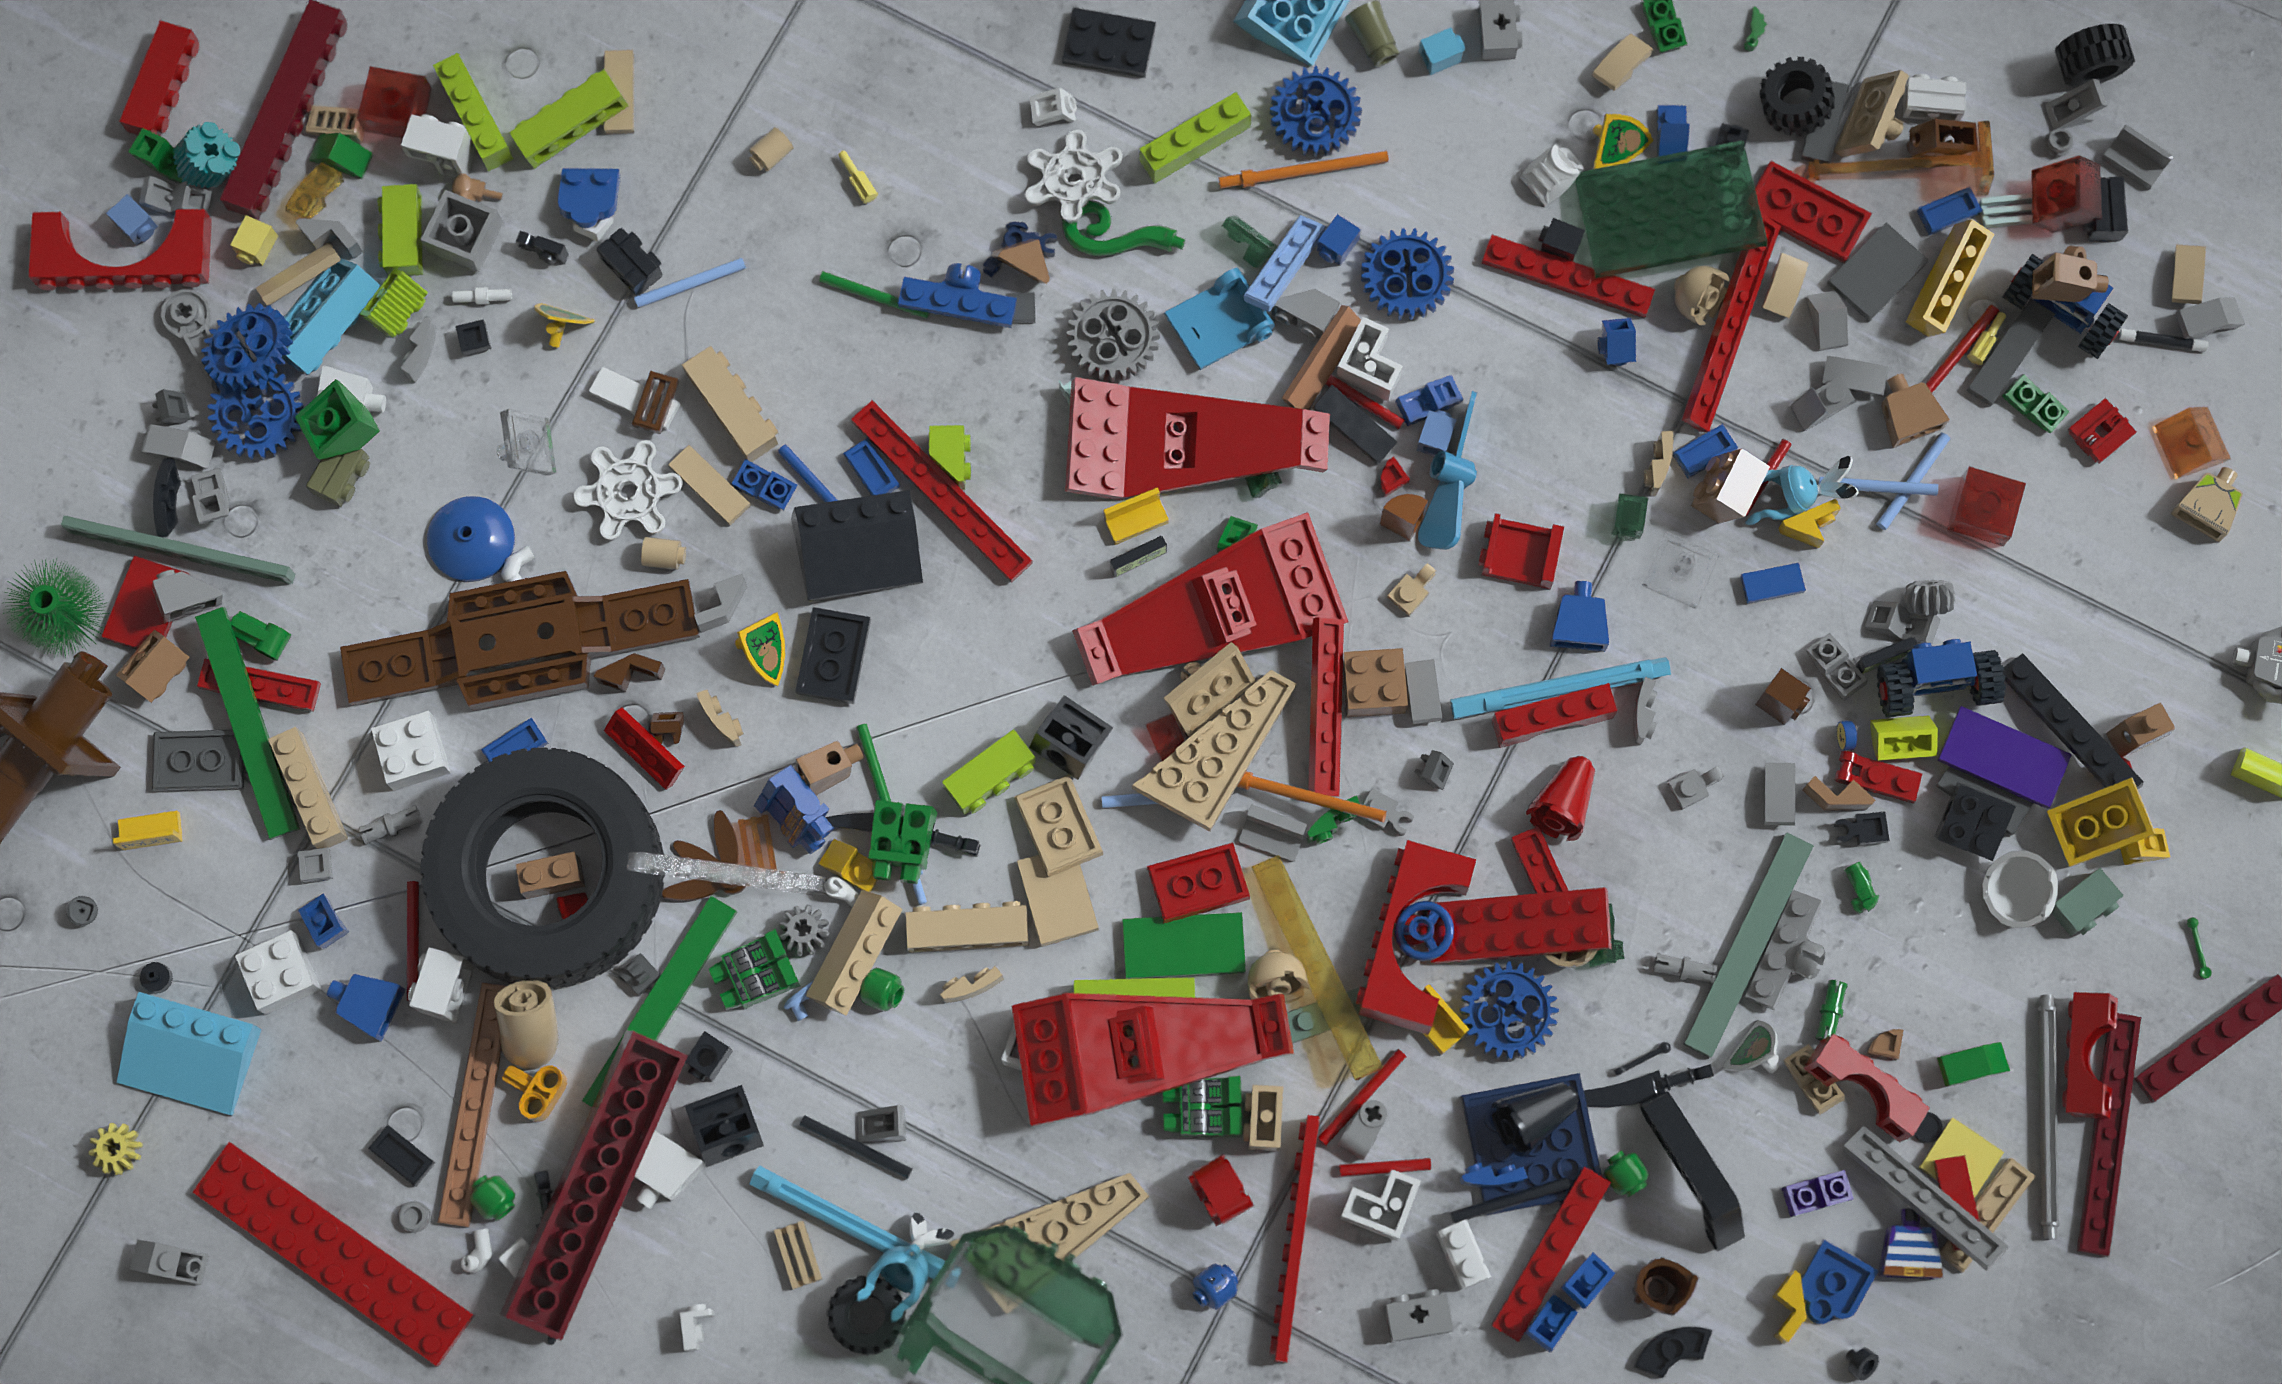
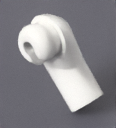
[501,545,535,582]
[461,1229,492,1273]

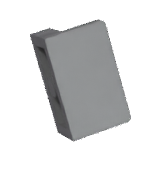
[2101,125,2173,190]
[1239,804,1307,862]

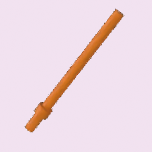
[1219,151,1389,189]
[1237,771,1387,822]

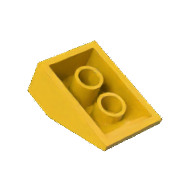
[2047,778,2156,867]

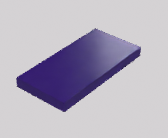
[1937,706,2072,809]

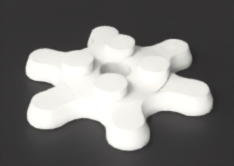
[1025,130,1123,224]
[574,440,683,540]

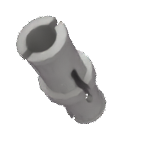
[359,805,422,845]
[1653,953,1717,984]

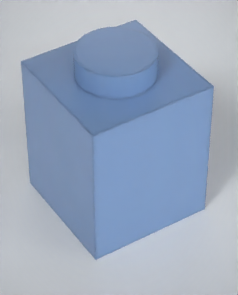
[106,194,158,246]
[1416,410,1457,456]

